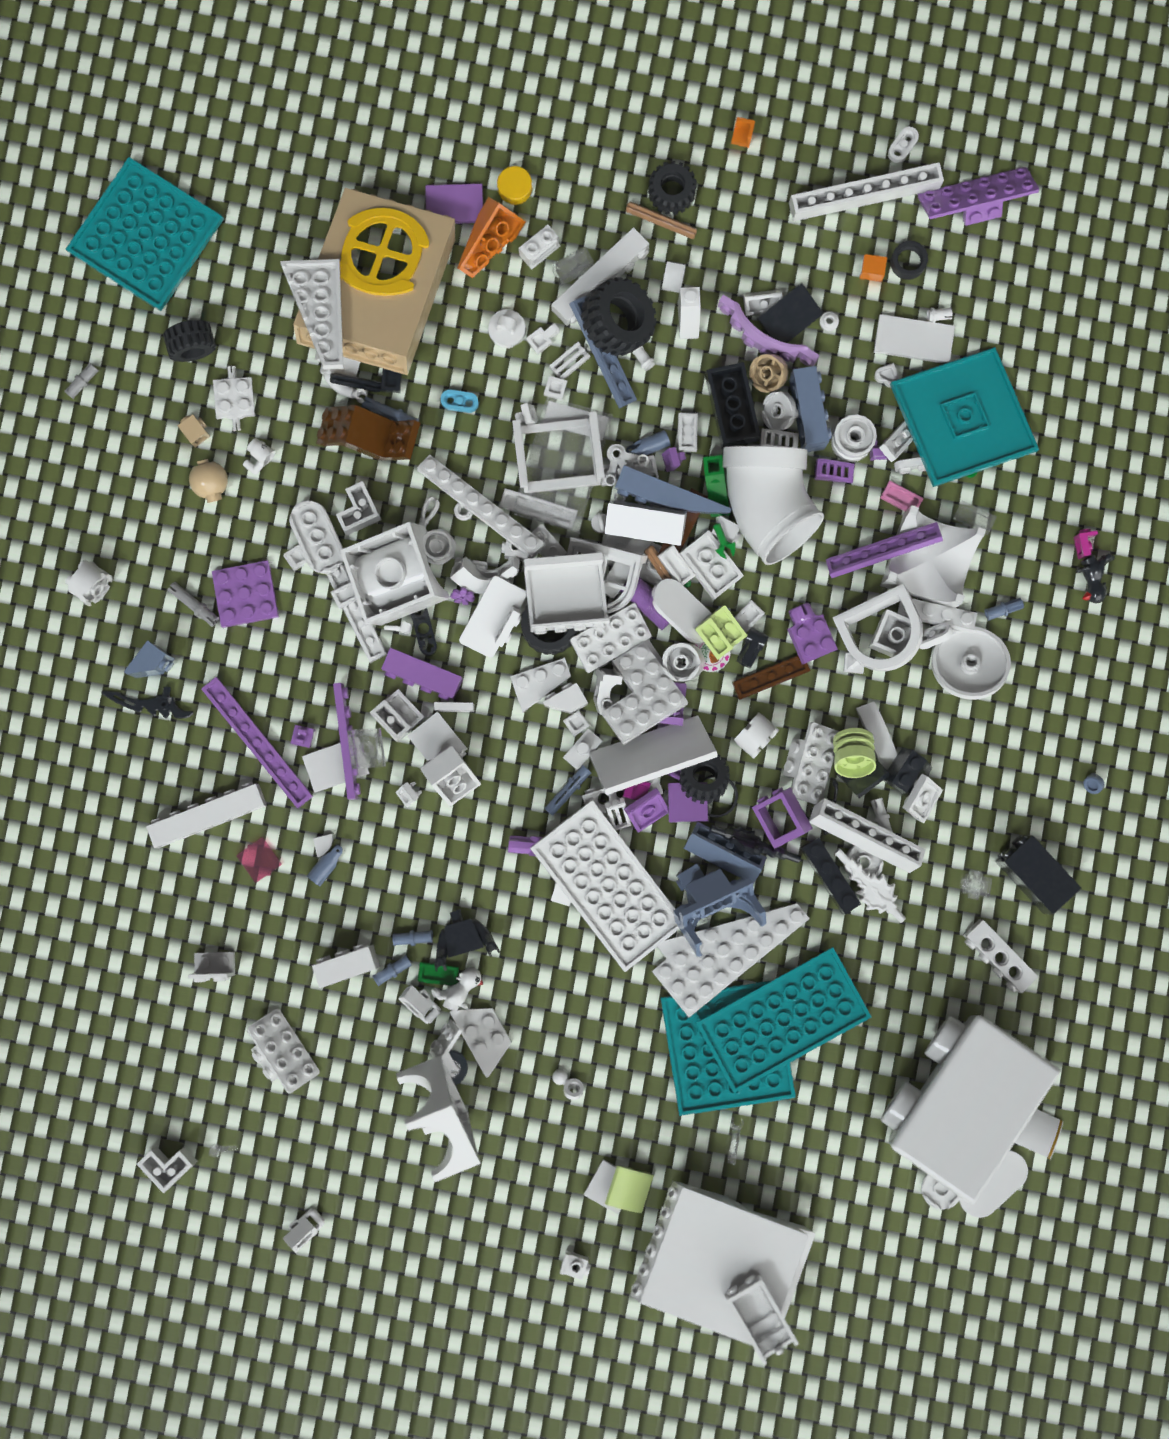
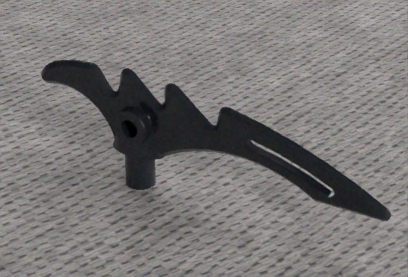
[101,687,194,719]

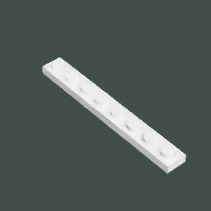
[417,455,545,558]

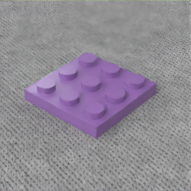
[211,561,279,628]

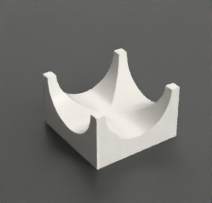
[880,505,986,608]
[396,1055,480,1182]

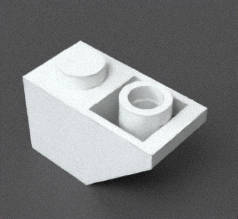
[543,682,588,714]

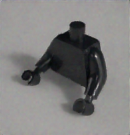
[434,909,500,972]

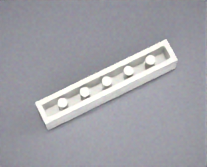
[551,227,649,326]
[146,782,267,848]
[809,798,926,873]

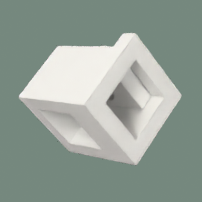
[560,1250,591,1280]

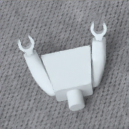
[315,352,367,403]

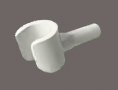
[384,621,412,634]

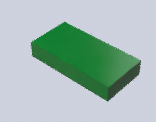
[417,962,459,986]

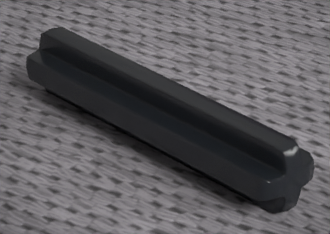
[330,373,381,392]

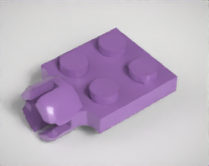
[787,603,838,664]

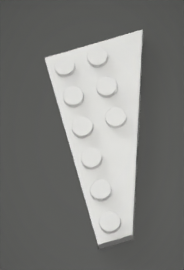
[280,259,344,369]

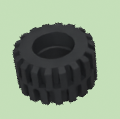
[648,161,697,215]
[163,320,216,362]
[679,753,730,804]

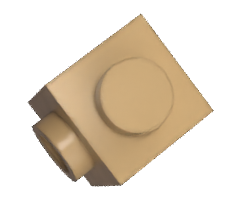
[177,414,210,448]

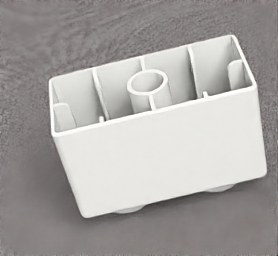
[881,1015,1061,1204]

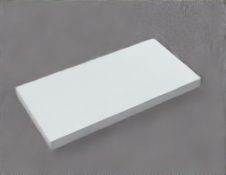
[589,715,718,795]

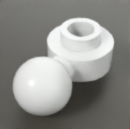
[552,1069,584,1100]

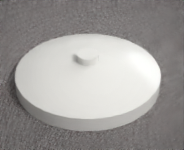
[931,627,1011,699]

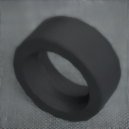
[890,241,928,280]

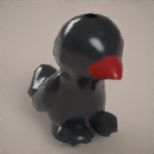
[1075,554,1115,604]

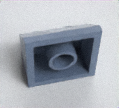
[124,640,175,678]

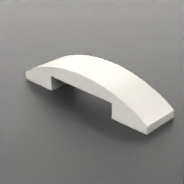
[856,701,897,770]

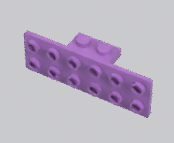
[918,167,1039,226]

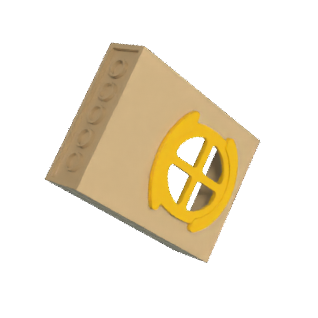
[293,188,455,375]

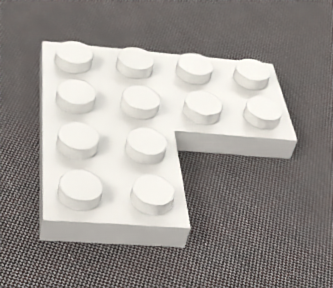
[602,642,688,745]

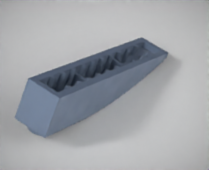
[614,465,731,514]

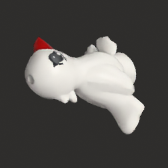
[432,967,484,1011]

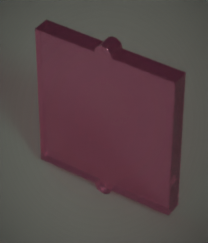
[236,837,282,883]

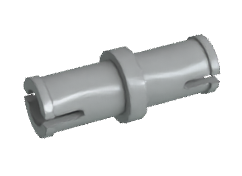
[64,363,99,399]

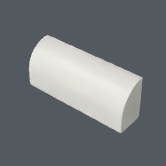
[605,500,687,545]

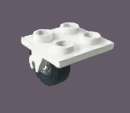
[429,1019,468,1085]

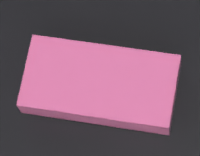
[880,481,923,512]

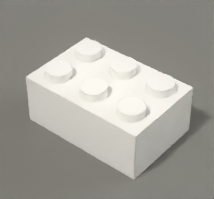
[420,745,481,807]
[312,943,380,988]

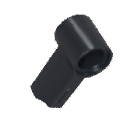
[736,628,769,669]

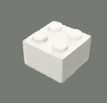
[869,609,923,657]

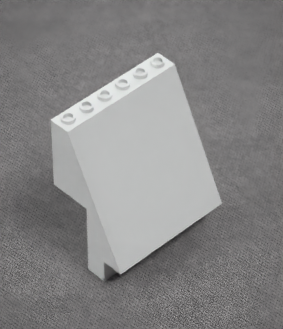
[630,1181,816,1345]

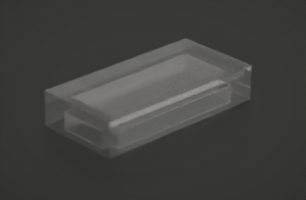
[953,500,997,535]

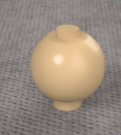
[189,459,228,503]

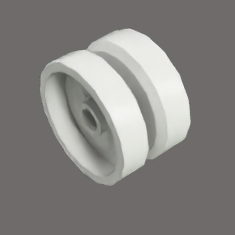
[831,414,877,462]

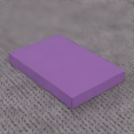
[426,184,483,224]

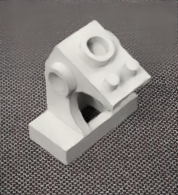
[593,668,623,715]

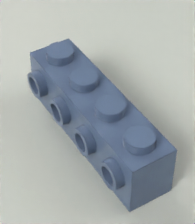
[684,822,767,884]

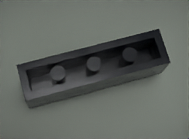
[800,838,861,915]

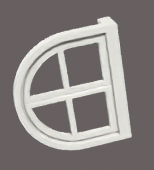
[567,537,648,614]

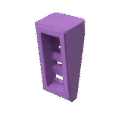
[814,458,854,483]

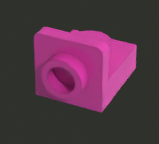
[1073,529,1098,559]

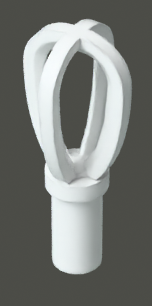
[418,497,439,527]

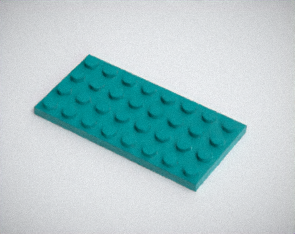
[696,947,872,1094]

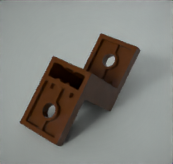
[316,405,420,461]

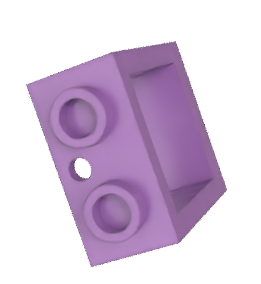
[752,787,813,849]

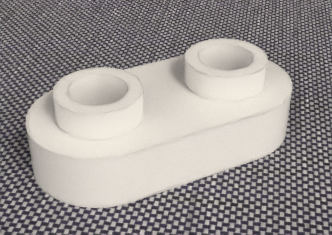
[888,127,919,163]
[894,457,926,474]
[919,622,953,649]

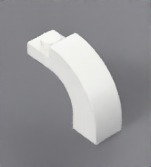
[450,556,520,594]

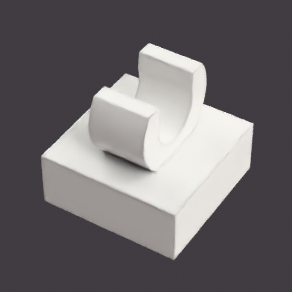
[515,403,539,425]
[395,782,422,808]

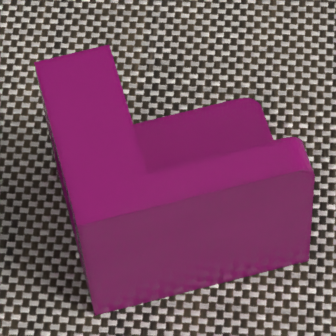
[623,782,651,801]

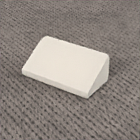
[743,290,783,316]

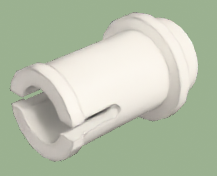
[927,307,952,323]
[632,346,655,371]

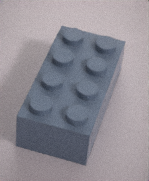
[789,366,832,452]

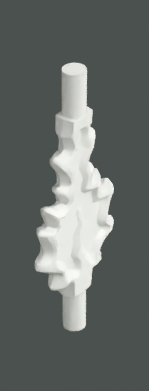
[834,848,906,923]

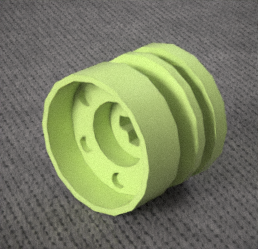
[833,728,876,778]

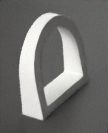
[833,584,923,671]

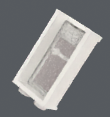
[724,1275,799,1365]

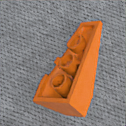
[457,197,526,278]

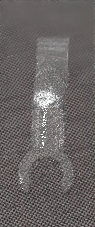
[727,1117,744,1164]

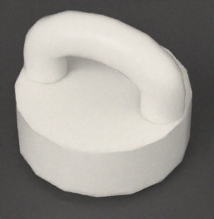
[591,513,607,533]

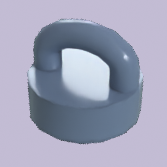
[1083,773,1105,794]

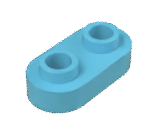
[440,390,479,413]

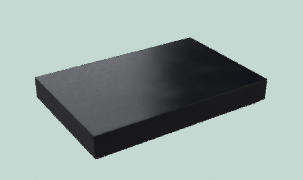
[756,283,824,343]

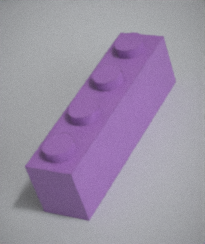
[381,648,463,701]

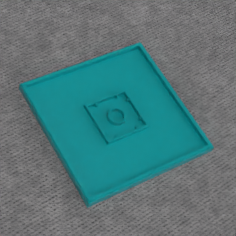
[890,347,1039,487]

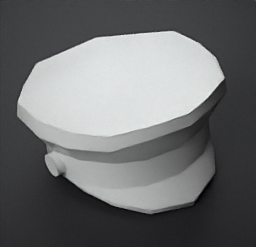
[423,529,456,565]

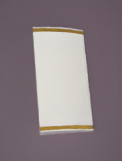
[1014,1109,1064,1159]

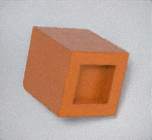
[731,117,755,148]
[859,254,887,282]

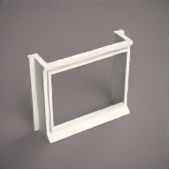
[512,412,605,494]

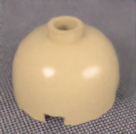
[749,353,789,393]

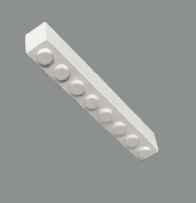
[789,163,944,222]

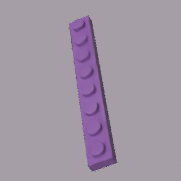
[201,677,314,809]

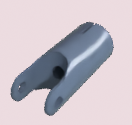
[626,430,670,456]
[307,845,343,886]

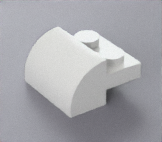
[370,689,424,742]

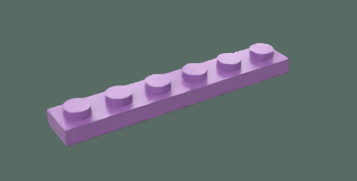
[826,522,943,578]
[333,683,361,800]

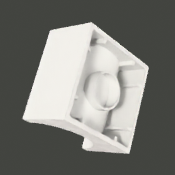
[340,522,450,626]

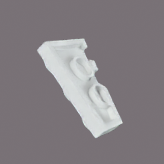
[510,658,571,713]

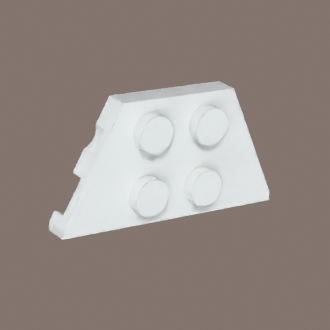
[450,1008,512,1078]

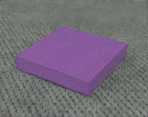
[668,782,708,823]
[624,788,669,832]

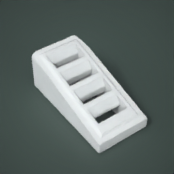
[760,429,799,448]

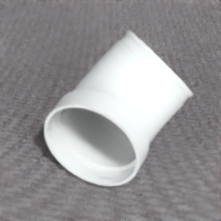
[723,446,824,565]

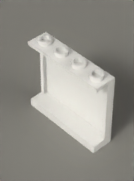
[523,553,610,634]

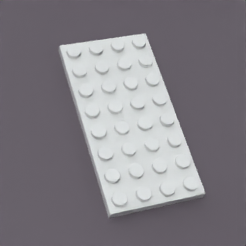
[530,800,680,972]

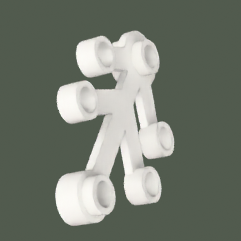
[604,444,659,506]

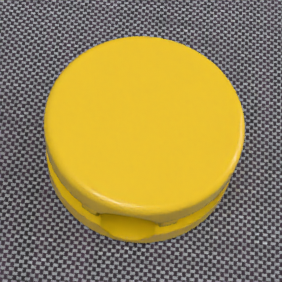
[497,166,532,205]

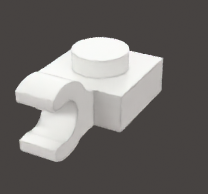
[526,323,560,355]

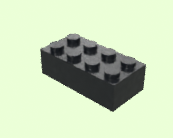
[705,362,761,449]

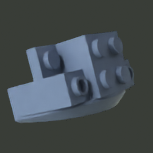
[673,869,766,957]

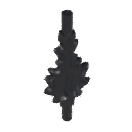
[709,825,801,863]

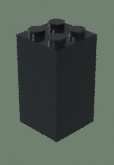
[996,835,1081,915]

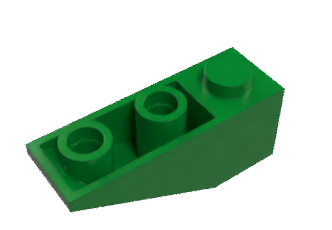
[703,455,730,518]

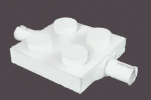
[213,366,255,431]

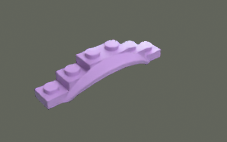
[718,295,820,366]

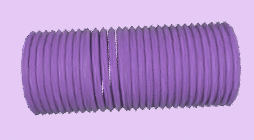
[620,577,669,630]

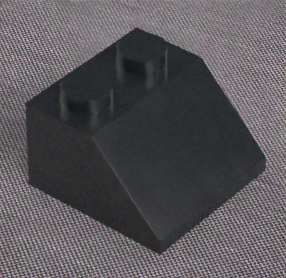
[883,747,932,797]

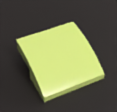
[695,605,747,660]
[605,1165,654,1213]

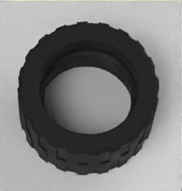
[521,604,579,655]

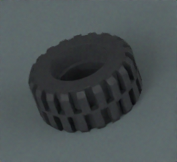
[581,277,656,356]

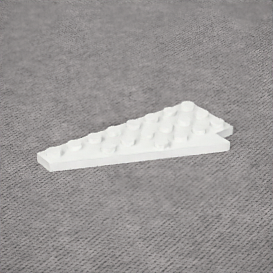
[652,904,810,1017]

